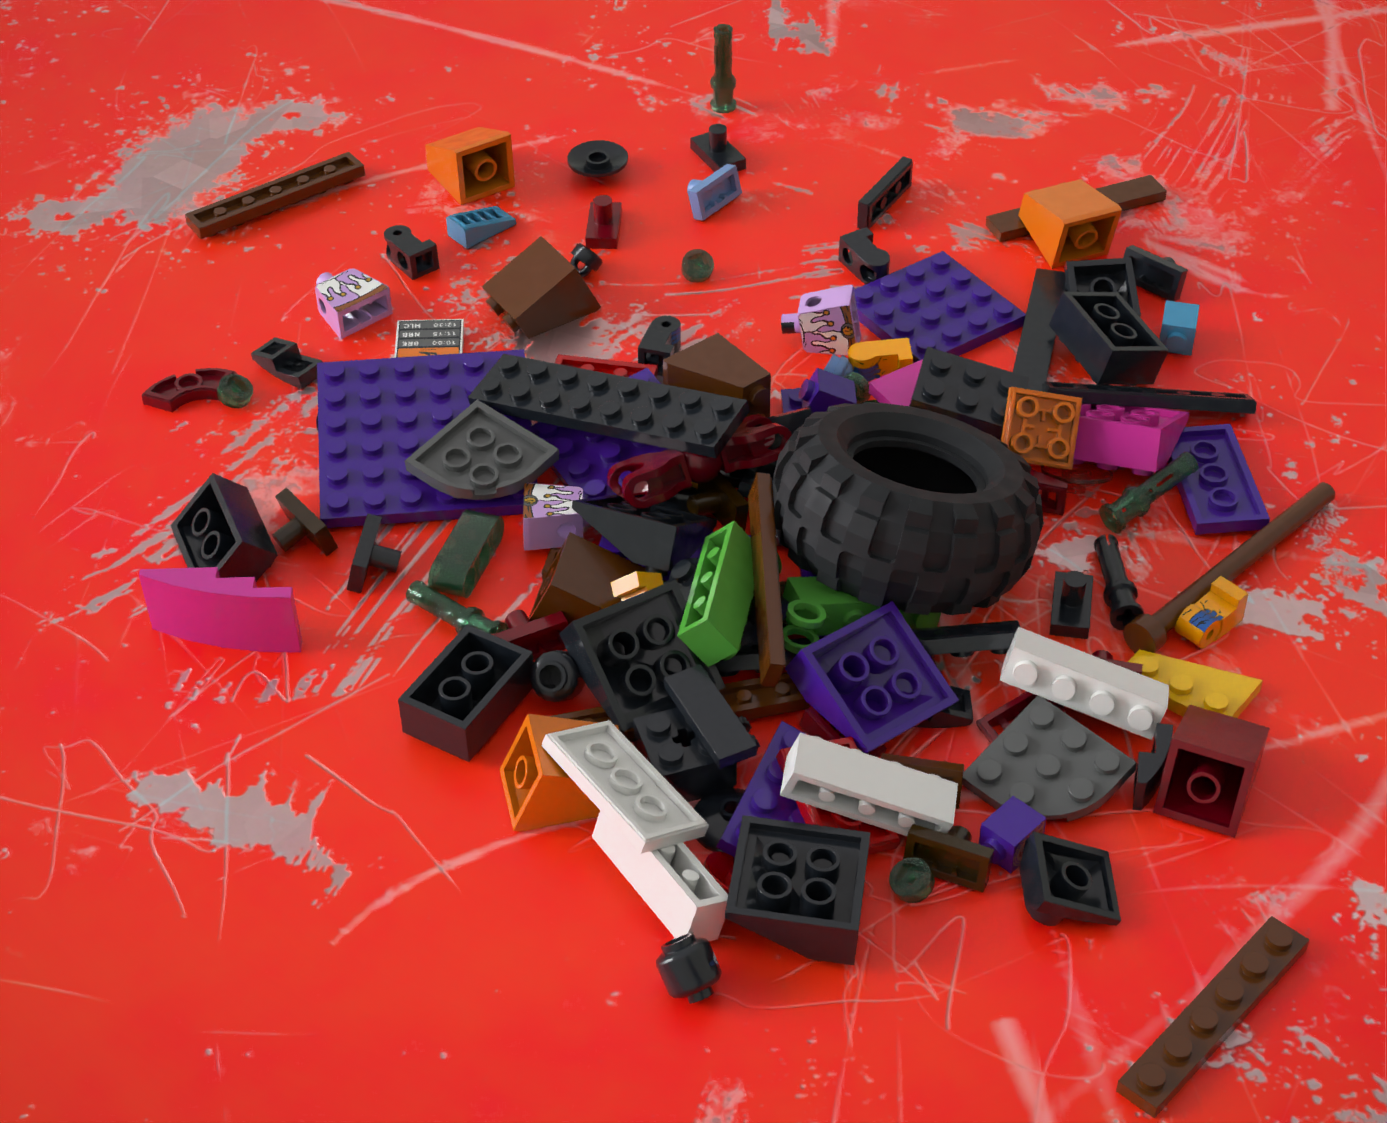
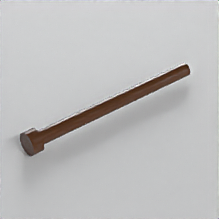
[1123,482,1335,653]

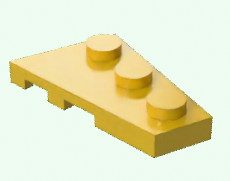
[1128,649,1263,718]

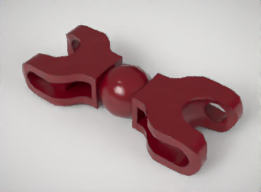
[607,414,792,508]

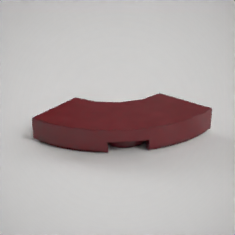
[141,368,238,412]

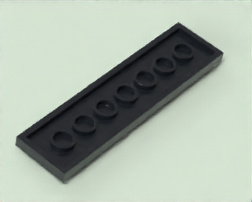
[468,354,750,458]

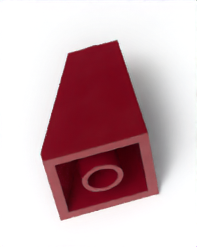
[1153,705,1270,838]

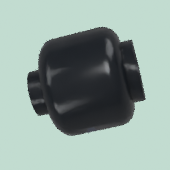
[530,650,585,702]
[656,932,722,1004]

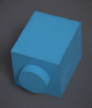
[1159,300,1200,355]

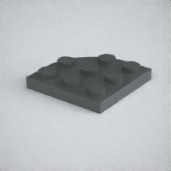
[405,399,559,500]
[962,695,1137,822]

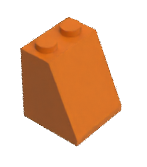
[425,127,515,205]
[1018,179,1122,269]
[499,714,619,832]

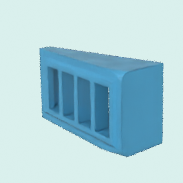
[446,206,516,249]

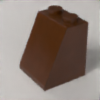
[482,236,601,339]
[663,333,771,418]
[528,532,646,625]

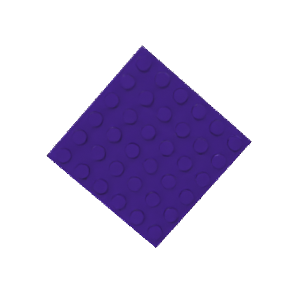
[317,349,538,528]

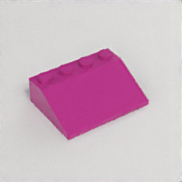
[1073,403,1189,476]

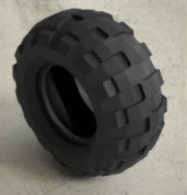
[772,402,1044,615]

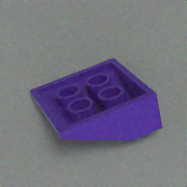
[785,601,959,754]

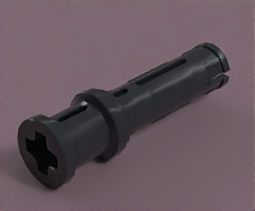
[1094,534,1144,630]

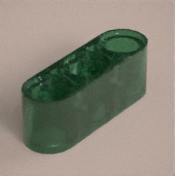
[428,509,504,598]

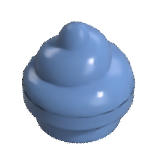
[824,354,857,383]

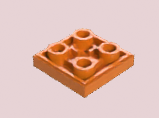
[1001,387,1082,470]

